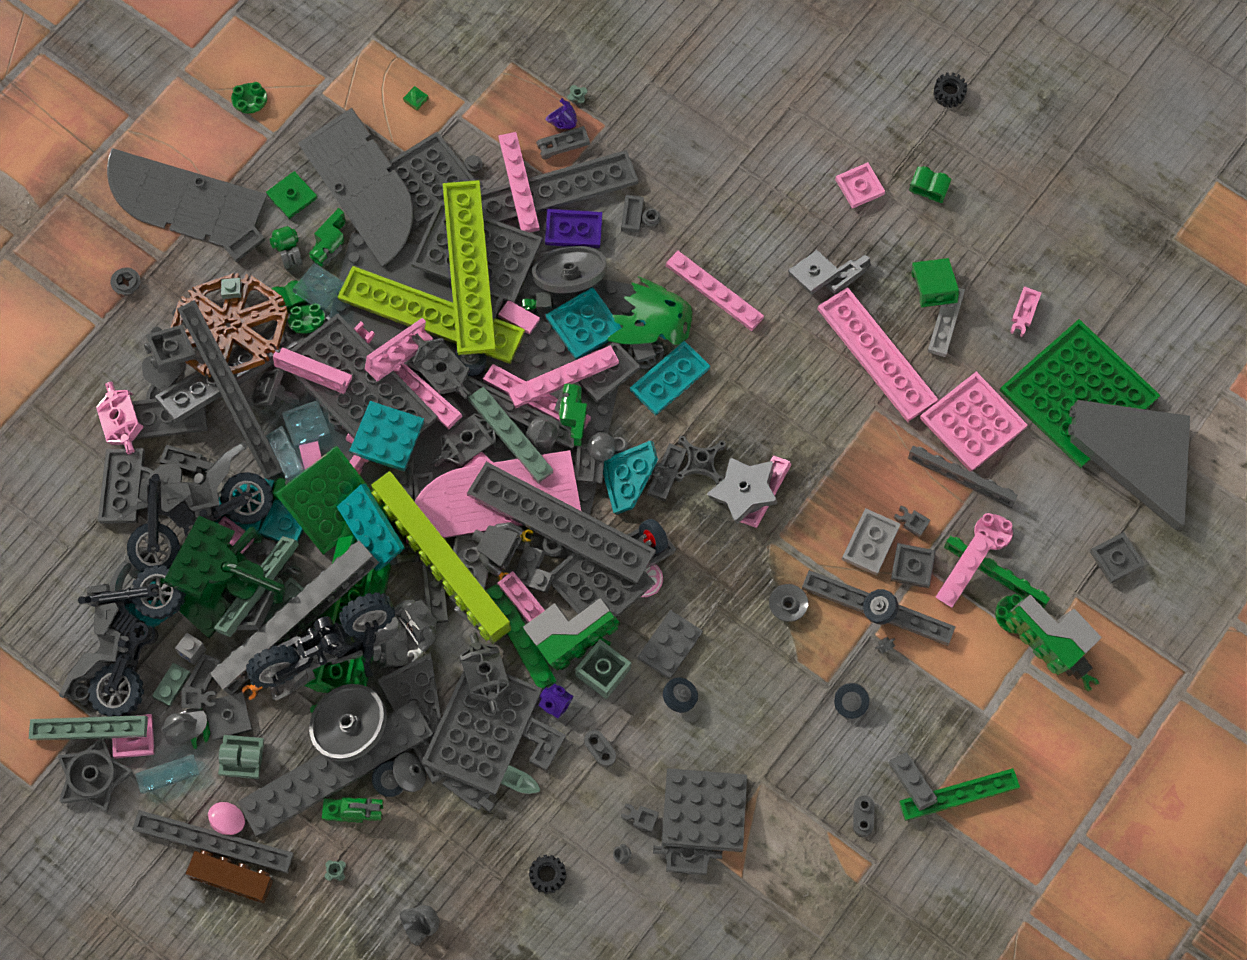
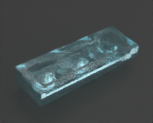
[266,426,305,481]
[135,754,200,794]

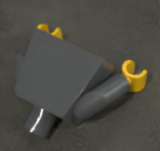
[472,522,533,581]

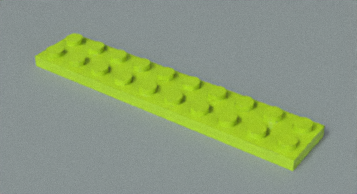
[443,180,496,355]
[337,266,525,364]

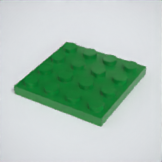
[275,446,383,555]

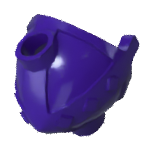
[545,98,577,129]

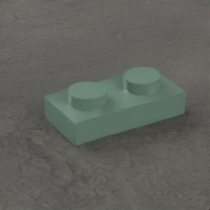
[152,663,191,707]

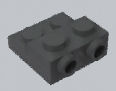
[144,325,195,373]

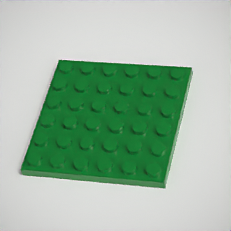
[999,319,1161,468]

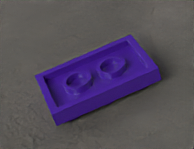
[545,209,602,248]

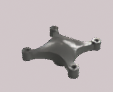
[675,436,726,485]

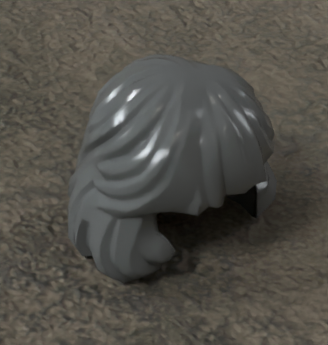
[399,905,440,946]

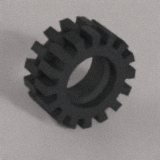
[933,72,967,108]
[529,854,566,894]

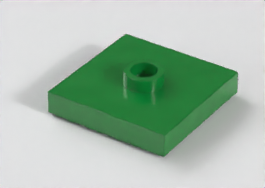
[266,171,318,219]

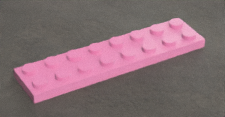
[817,287,938,422]

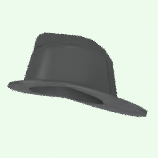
[525,415,559,455]
[161,708,207,746]

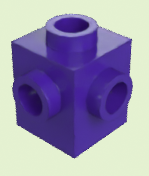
[538,683,574,718]

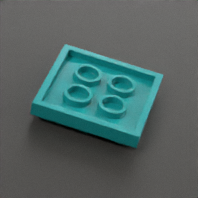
[546,287,622,360]
[349,401,424,471]

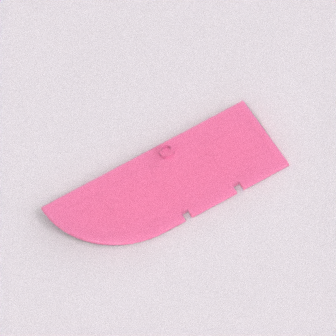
[406,450,581,544]

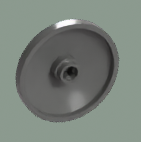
[532,246,607,293]
[309,684,387,761]

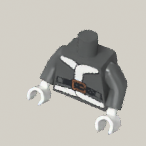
[394,600,436,662]

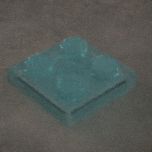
[292,263,344,311]
[282,400,331,448]

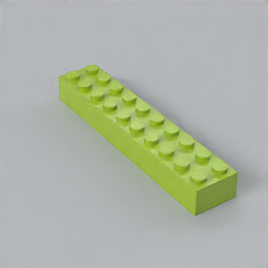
[371,471,511,644]

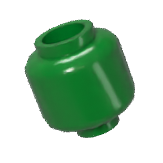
[270,226,299,252]

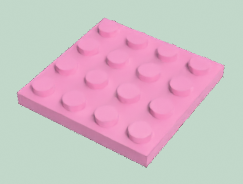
[920,371,1028,471]

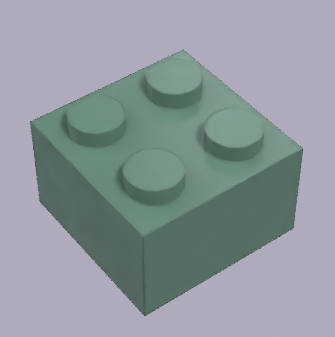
[575,640,631,699]

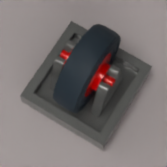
[628,519,676,569]

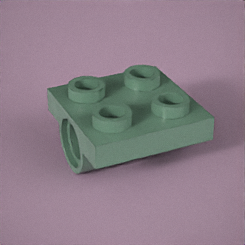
[218,735,265,779]

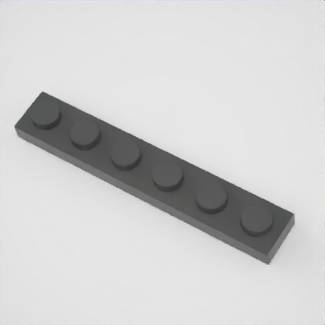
[908,445,1018,508]

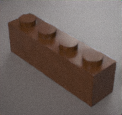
[185,850,273,904]

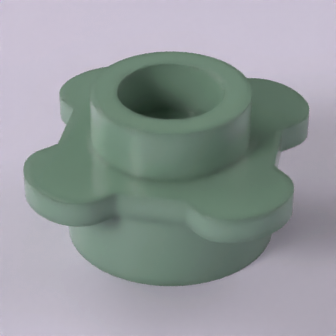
[567,85,587,104]
[325,860,346,881]

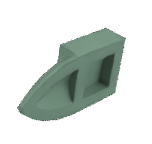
[501,765,540,794]

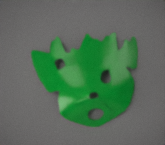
[608,276,693,345]

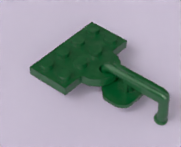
[163,516,285,604]
[155,527,262,639]

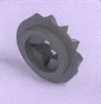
[110,268,141,296]

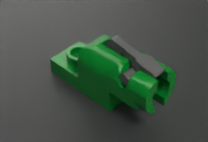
[308,208,346,267]
[555,384,587,446]
[322,798,384,823]

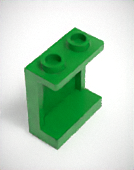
[911,258,959,308]

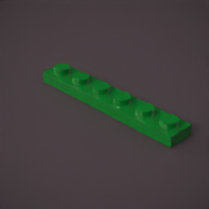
[944,535,1050,608]
[485,584,556,690]
[898,768,1020,821]

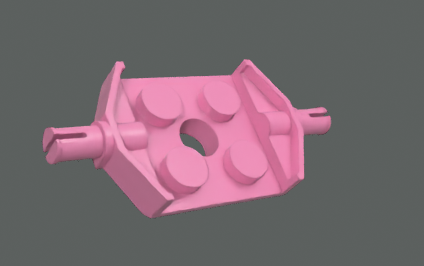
[96,382,143,454]

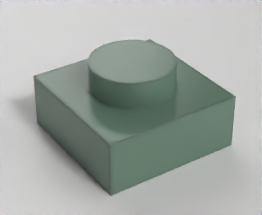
[221,278,242,299]

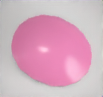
[208,802,245,835]

